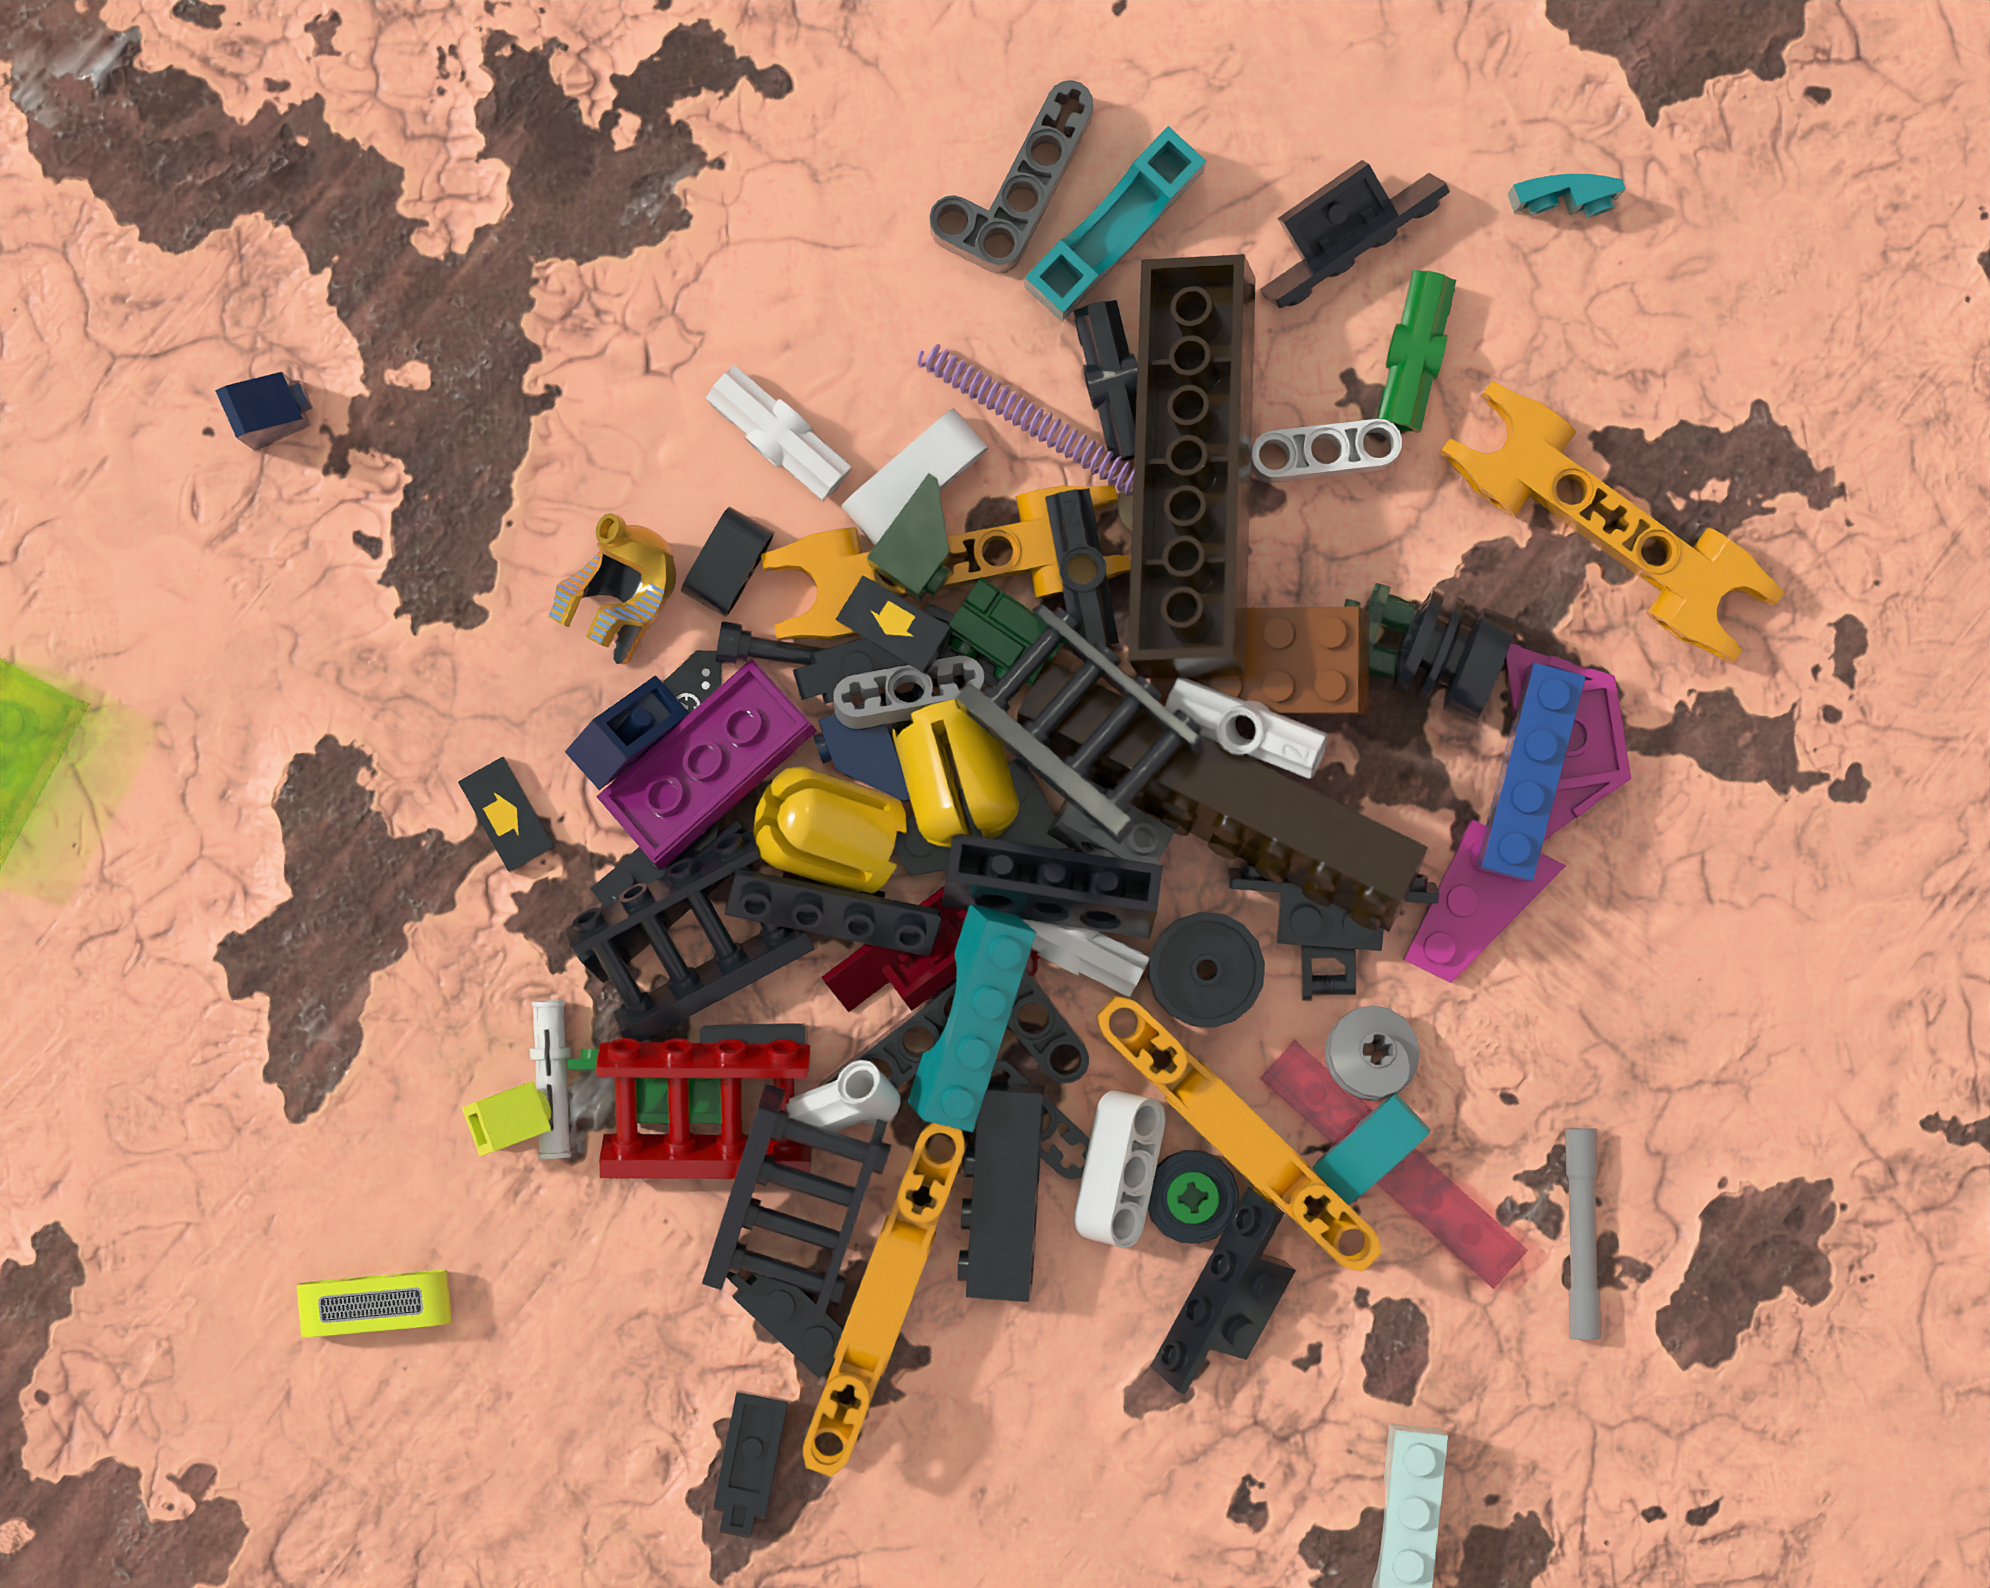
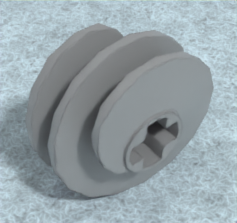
[1325,1005,1420,1101]

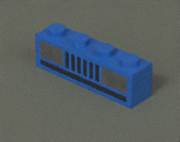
[1475,663,1586,882]

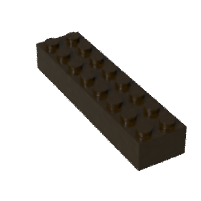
[1128,254,1256,679]
[1017,659,1428,932]

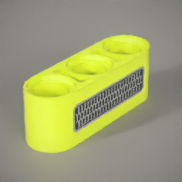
[296,1270,452,1337]

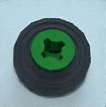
[1147,1150,1239,1244]

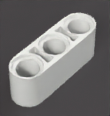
[841,408,989,545]
[1251,419,1402,483]
[1074,1090,1166,1248]

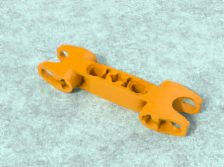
[1439,381,1785,664]
[760,485,1131,641]
[1096,996,1382,1272]
[803,1122,965,1477]

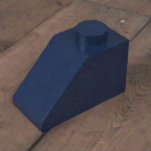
[215,372,313,451]
[565,675,690,790]
[813,703,911,803]

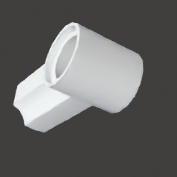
[786,1060,900,1132]

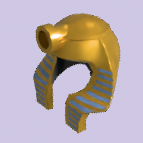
[548,513,676,664]

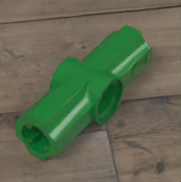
[1377,270,1456,433]

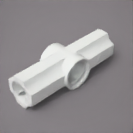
[705,365,852,502]
[1165,677,1329,779]
[1022,919,1150,998]

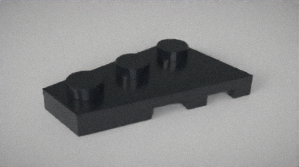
[894,758,1070,877]

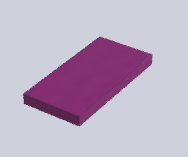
[596,658,817,870]

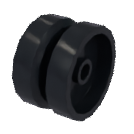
[1147,912,1265,1028]

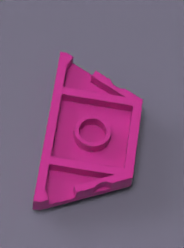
[1504,643,1632,842]

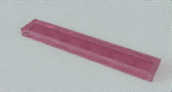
[1259,1039,1528,1289]

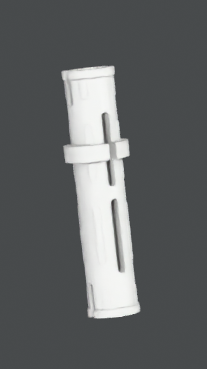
[530,1000,571,1159]

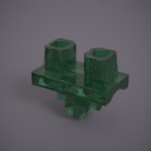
[1343,583,1415,679]

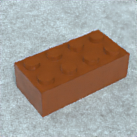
[1150,606,1369,717]

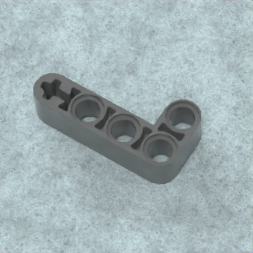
[929,80,1093,274]

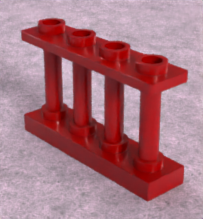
[596,1038,812,1179]

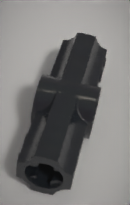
[1073,300,1138,463]
[1045,488,1120,647]

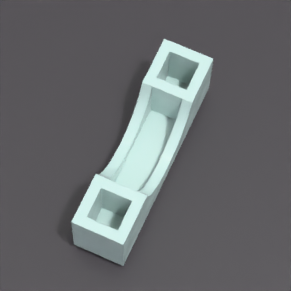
[1372,1423,1448,1588]

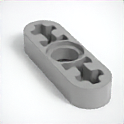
[834,656,984,729]

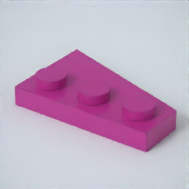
[1402,820,1566,983]

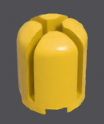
[892,699,1019,848]
[754,766,907,894]

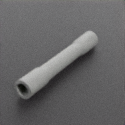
[1565,1128,1601,1340]

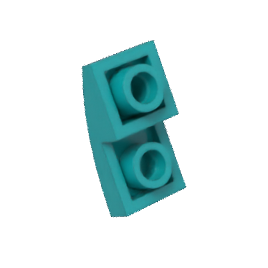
[1507,174,1626,218]
[1313,1092,1431,1206]

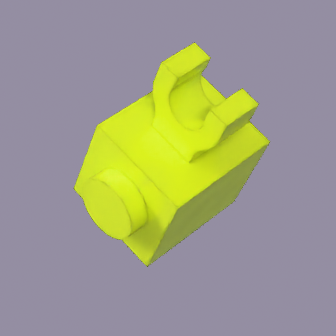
[462,1081,551,1157]

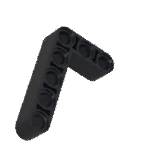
[817,967,1089,1095]

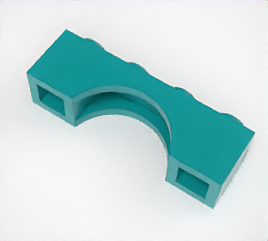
[1024,126,1206,322]
[908,904,1036,1132]

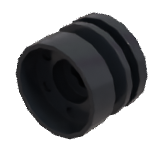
[1392,587,1516,722]

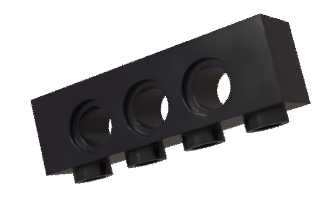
[941,834,1163,939]

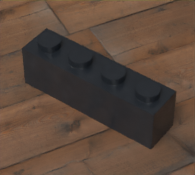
[957,1081,1045,1302]

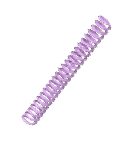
[917,343,1134,496]

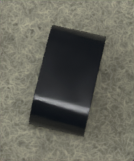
[681,506,775,617]

